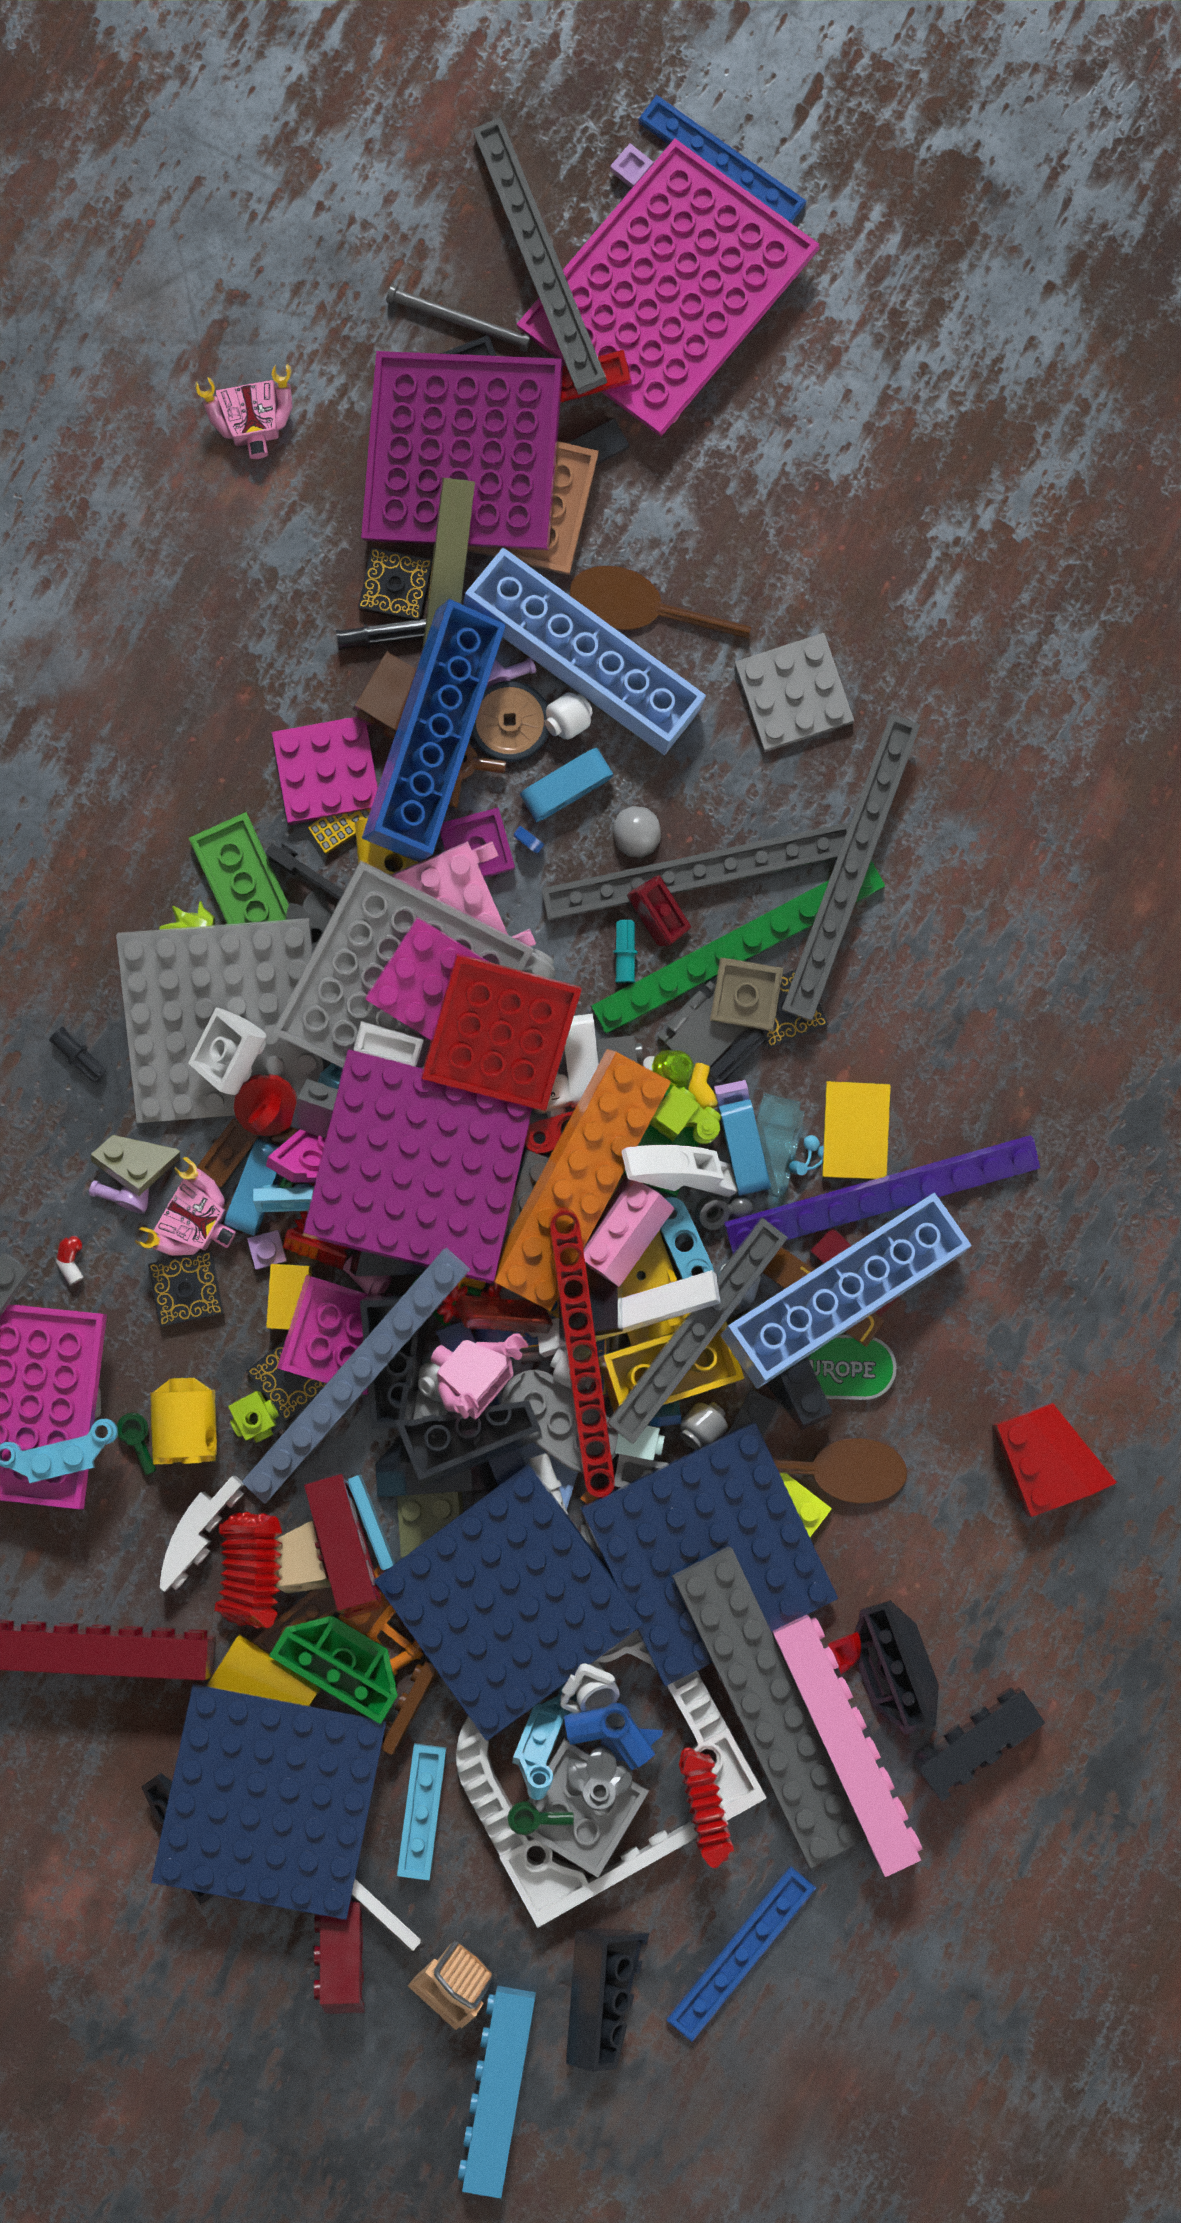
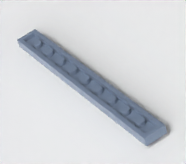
[242,1247,471,1503]

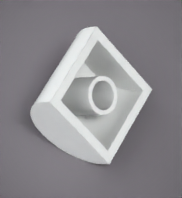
[188,1007,266,1095]

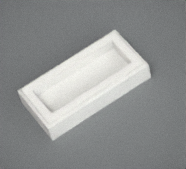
[353,1021,424,1067]

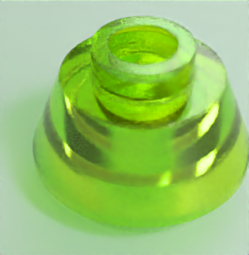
[652,1050,694,1091]

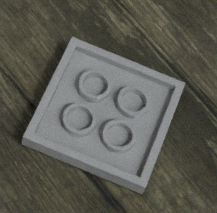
[734,633,854,752]
[527,1738,649,1877]

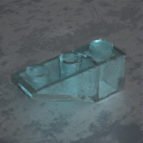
[756,1093,805,1198]

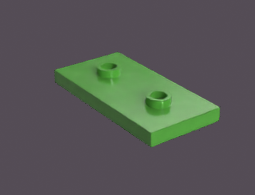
[189,812,289,924]

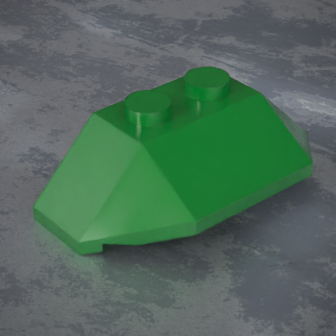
[269,1615,398,1724]

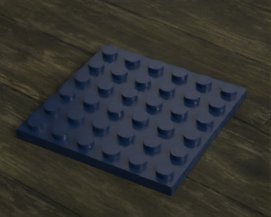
[580,1422,838,1687]
[374,1464,645,1741]
[151,1684,386,1920]

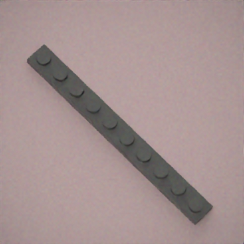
[473,117,608,395]
[781,714,921,1021]
[541,822,850,921]

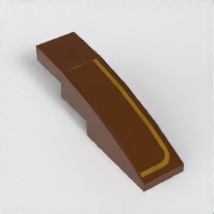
[762,1247,885,1347]

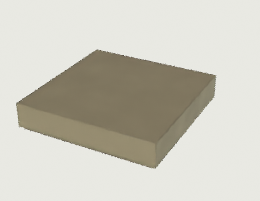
[710,958,784,1031]

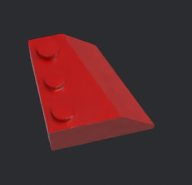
[992,1403,1117,1517]

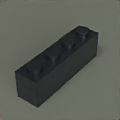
[726,1298,832,1430]
[566,1928,649,2072]

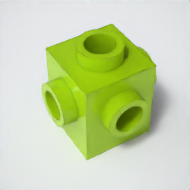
[228,1391,279,1443]

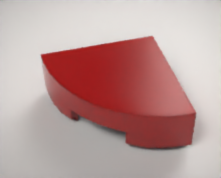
[828,1631,861,1674]

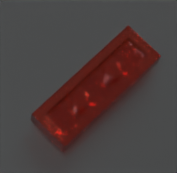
[455,1295,553,1334]

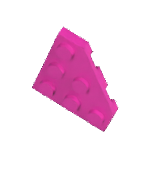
[266,1129,326,1182]

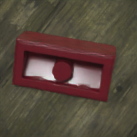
[627,875,692,946]

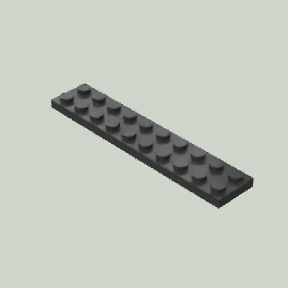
[672,1546,867,1868]

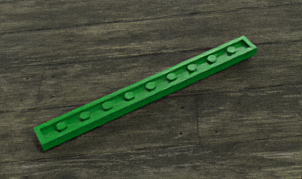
[591,860,885,1035]

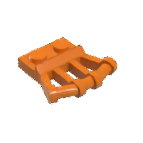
[338,1566,425,1676]

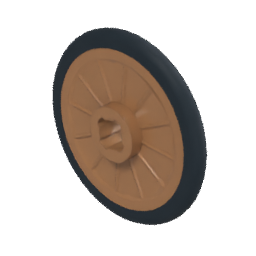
[471,681,549,762]

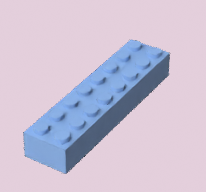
[463,548,706,756]
[720,1192,972,1389]

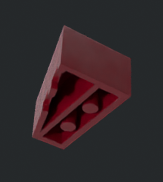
[314,1902,365,2014]

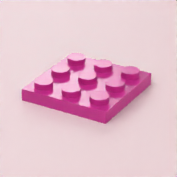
[272,717,378,825]
[365,916,489,1040]
[277,1275,369,1396]

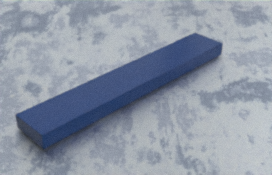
[638,95,807,224]
[666,1865,816,2042]

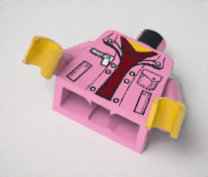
[195,364,292,459]
[135,1157,236,1256]

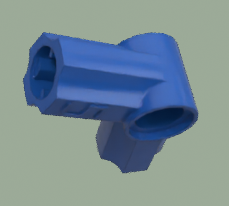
[564,1703,655,1770]

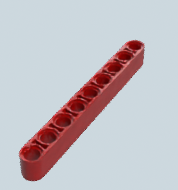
[549,1207,615,1498]

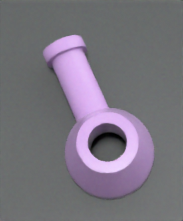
[486,658,536,688]
[89,1180,149,1214]

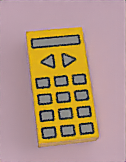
[308,809,371,855]

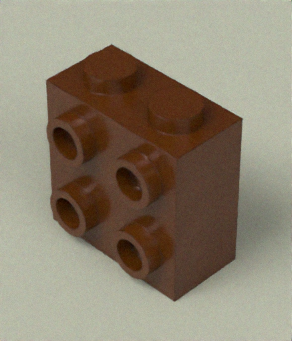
[352,652,417,740]

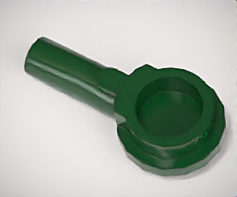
[117,1412,157,1475]
[507,1801,574,1835]

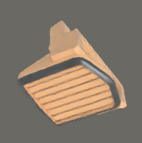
[408,1941,494,2030]

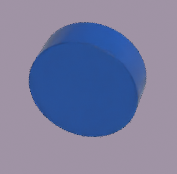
[513,826,545,853]

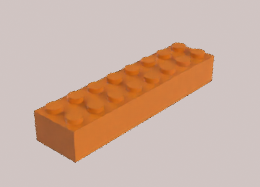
[494,1049,671,1311]

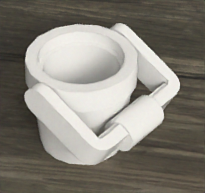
[560,1661,620,1713]

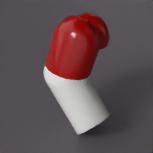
[56,1236,84,1286]

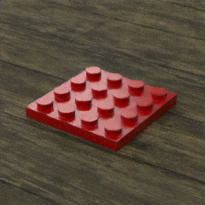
[421,953,582,1111]

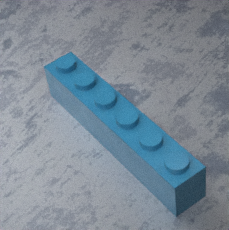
[457,1986,536,2199]

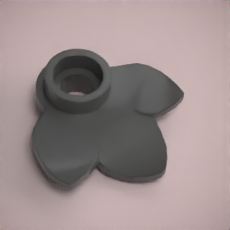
[286,890,334,951]
[567,1745,632,1811]

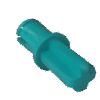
[613,920,638,984]

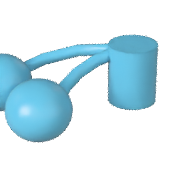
[789,1135,823,1175]

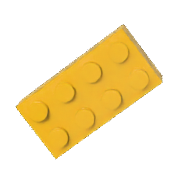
[598,1321,745,1412]

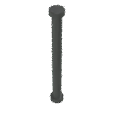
[386,284,531,352]

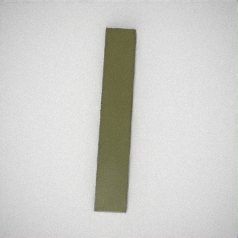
[422,477,475,652]

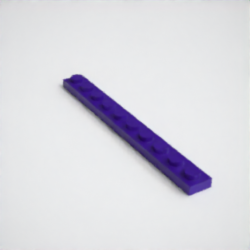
[724,1135,1040,1254]

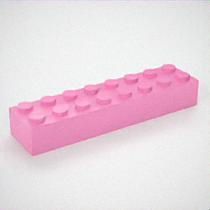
[772,1615,923,1877]

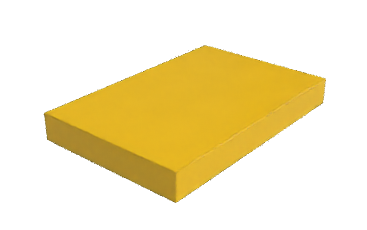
[822,1081,890,1180]
[207,1634,320,1706]

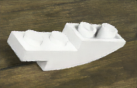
[622,1145,738,1197]
[160,1476,244,1592]

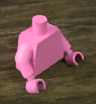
[431,1334,528,1420]

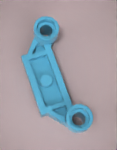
[0,1419,118,1483]
[512,1684,577,1800]

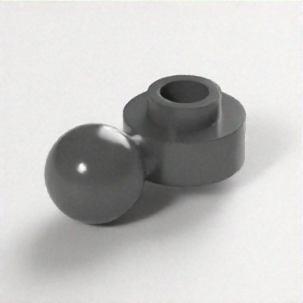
[695,1195,753,1230]

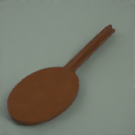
[570,566,752,639]
[773,1438,907,1503]

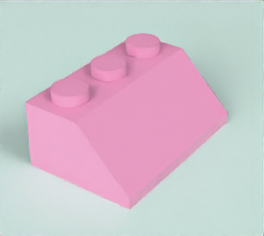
[583,1177,675,1287]

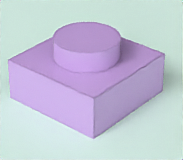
[610,143,654,188]
[714,1080,749,1114]
[247,1230,287,1270]

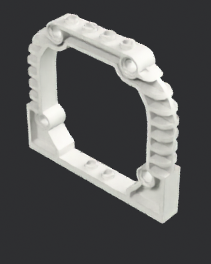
[456,1630,766,1928]

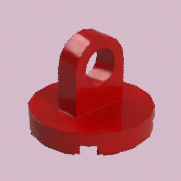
[233,1074,297,1137]

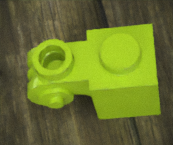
[649,1086,722,1145]

